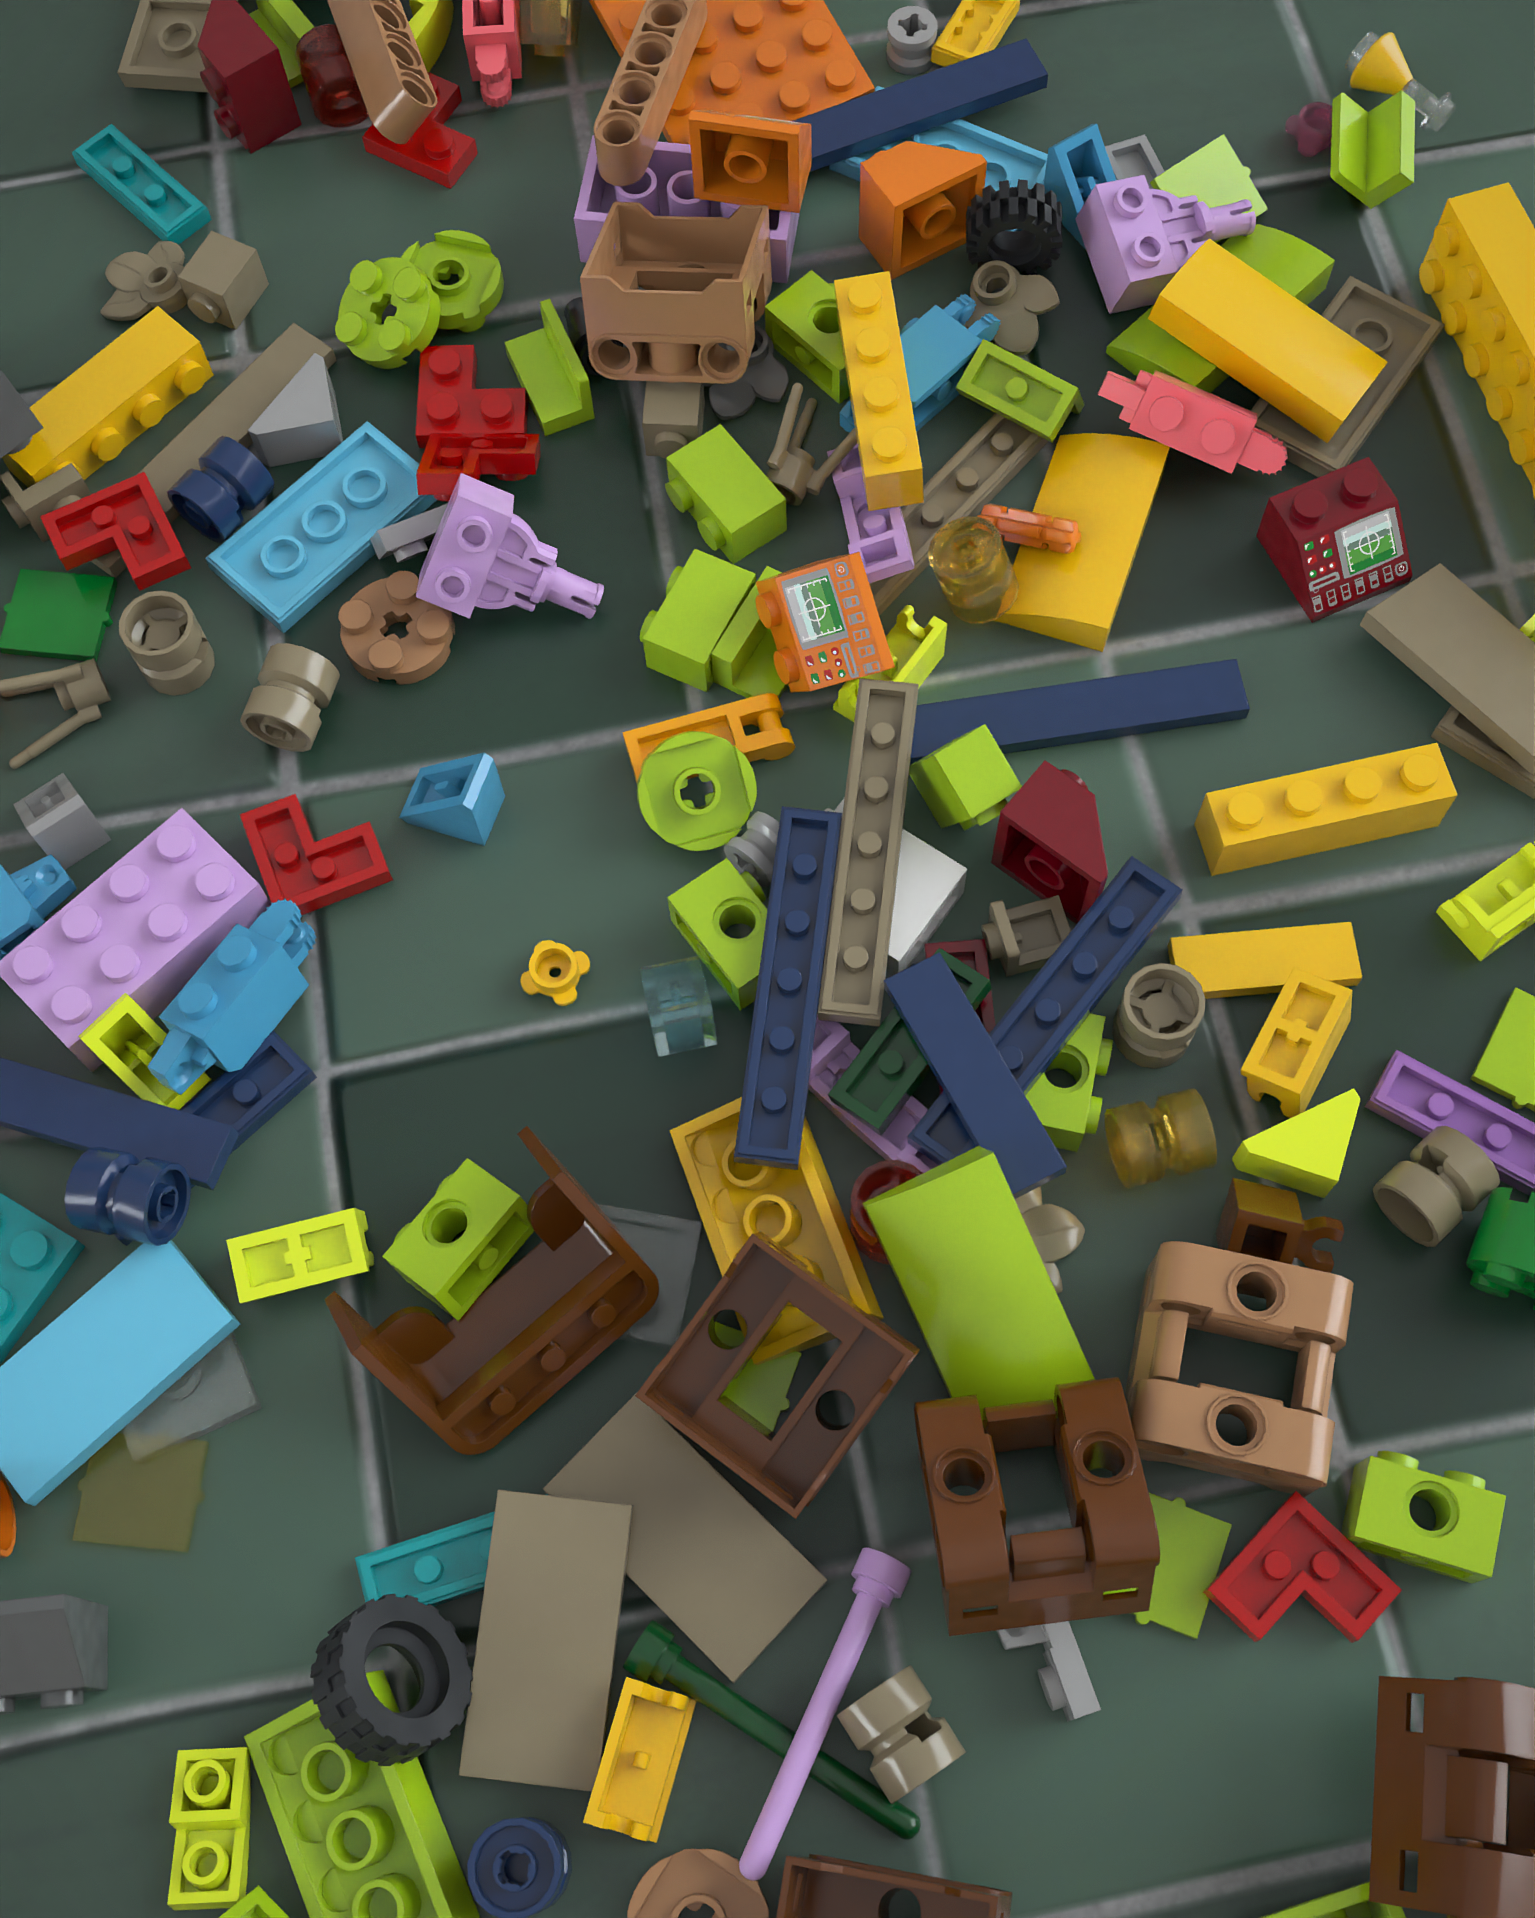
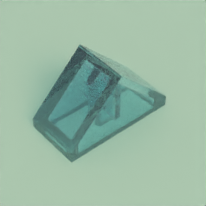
[640,956,717,1057]

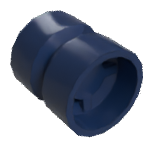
[167,436,274,543]
[64,1147,191,1246]
[467,1817,572,1918]

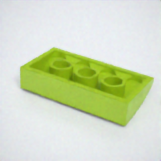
[1106,224,1335,393]
[862,1146,1095,1420]
[244,1670,480,1918]

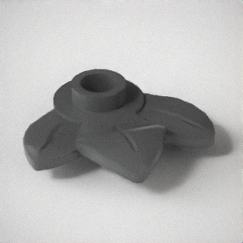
[703,324,788,420]

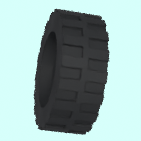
[310,1594,473,1766]

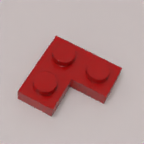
[362,72,478,189]
[415,345,528,448]
[416,433,541,502]
[40,472,191,591]
[239,794,393,915]
[1203,1491,1402,1643]

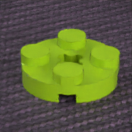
[401,230,504,332]
[335,257,441,369]
[637,731,757,851]

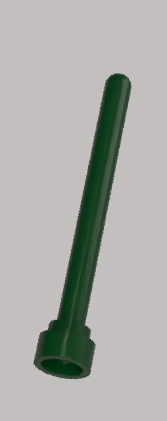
[623,1620,921,1840]

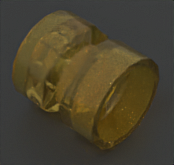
[928,517,1019,623]
[1104,1088,1217,1189]

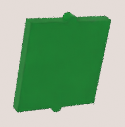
[0,568,118,662]

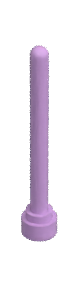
[739,1548,912,1881]

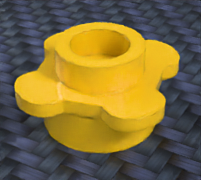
[520,940,590,1006]

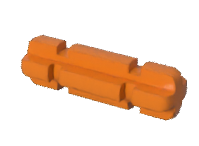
[976,504,1081,554]

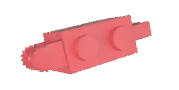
[462,0,522,108]
[1098,370,1288,475]

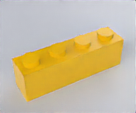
[834,271,924,511]
[2,306,214,488]
[1194,743,1457,876]

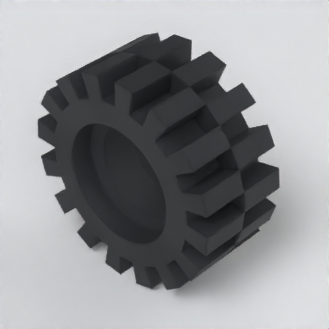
[966,179,1063,275]

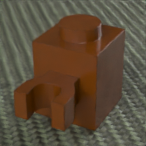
[1216,1178,1344,1273]

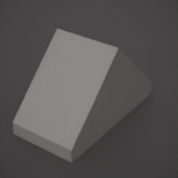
[248,353,343,467]
[13,773,111,870]

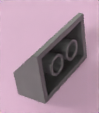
[0,1594,108,1715]

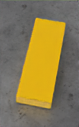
[1167,922,1362,999]

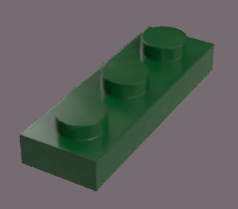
[828,947,992,1136]

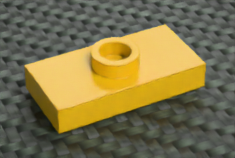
[931,0,1020,67]

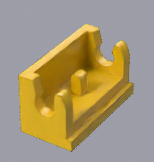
[1241,967,1353,1118]
[583,1677,697,1843]

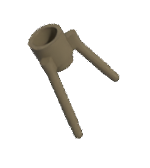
[766,383,857,506]
[0,658,111,769]

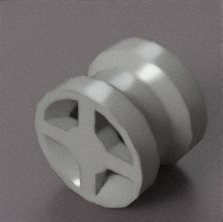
[886,6,937,75]
[724,811,779,887]

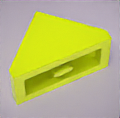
[78,993,211,1110]
[1232,1088,1360,1198]

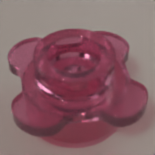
[1285,102,1332,157]

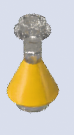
[1345,32,1457,132]

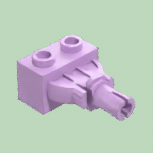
[1075,175,1256,314]
[416,473,604,619]

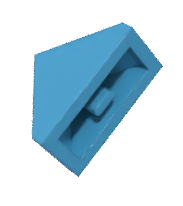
[1044,124,1116,249]
[399,752,505,846]

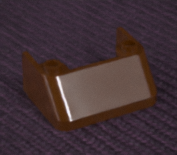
[324,1126,659,1455]

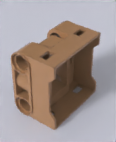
[580,202,773,384]
[1125,1241,1354,1497]

